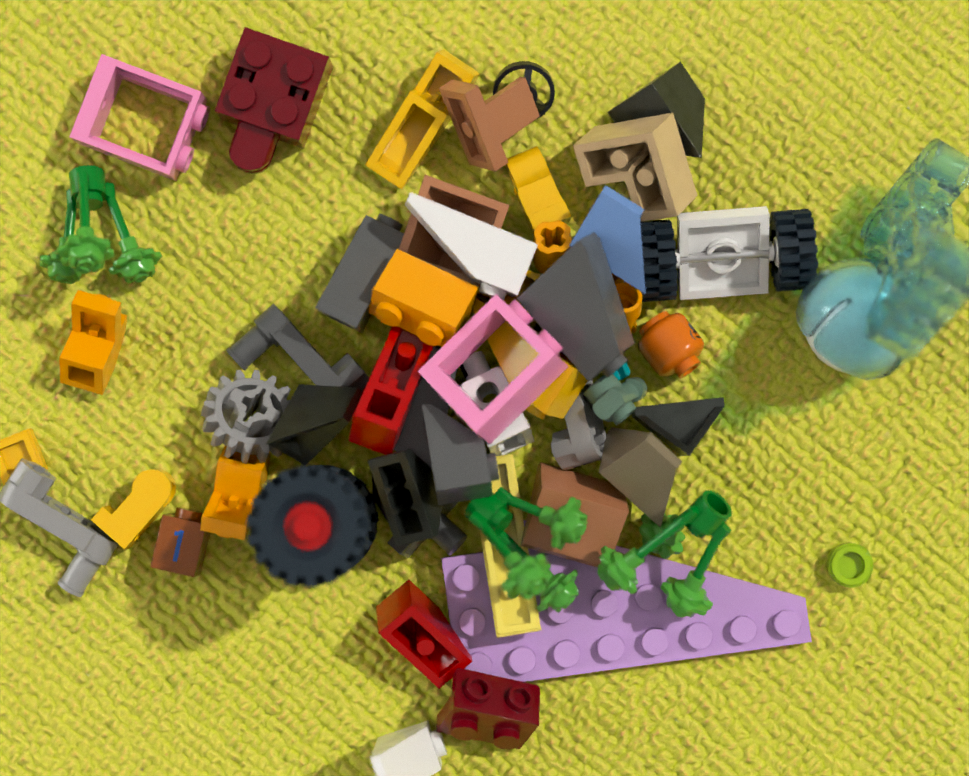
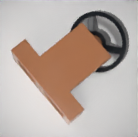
[439,61,555,172]

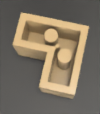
[573,113,697,222]

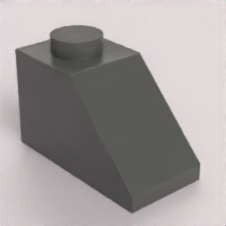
[422,404,499,505]

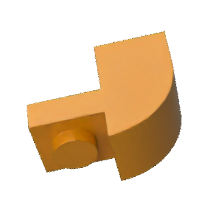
[59,290,127,395]
[200,446,271,540]

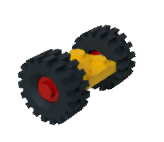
[247,465,379,587]

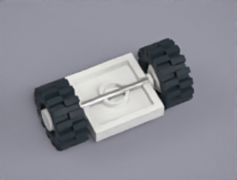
[641,206,818,302]

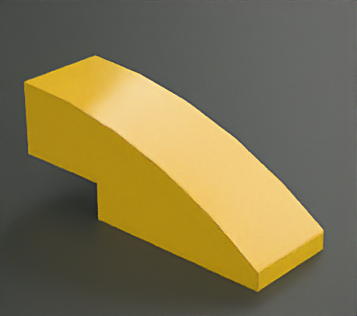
[365,50,480,190]

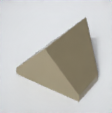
[599,427,682,528]

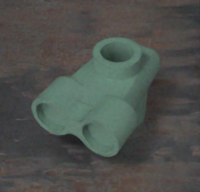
[583,374,647,426]

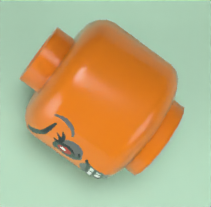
[638,311,704,379]

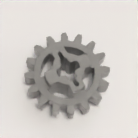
[201,370,290,464]

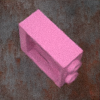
[69,54,210,181]
[418,294,568,444]

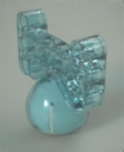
[795,138,969,380]

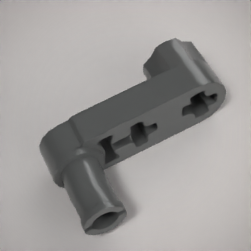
[226,303,370,392]

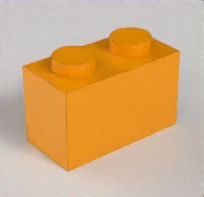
[369,249,479,347]

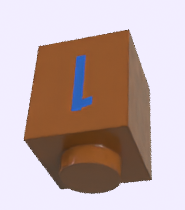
[150,507,210,577]

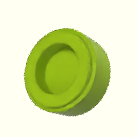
[826,542,873,588]

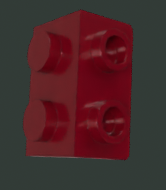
[436,668,540,750]

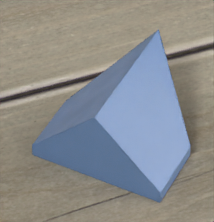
[569,186,646,294]

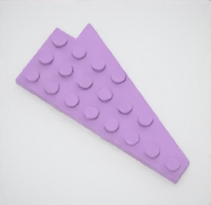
[441,520,812,682]

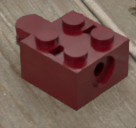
[215,27,333,174]

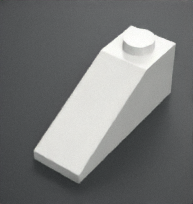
[405,192,538,301]
[370,720,447,776]

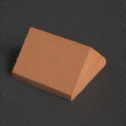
[399,175,509,290]
[521,462,629,567]

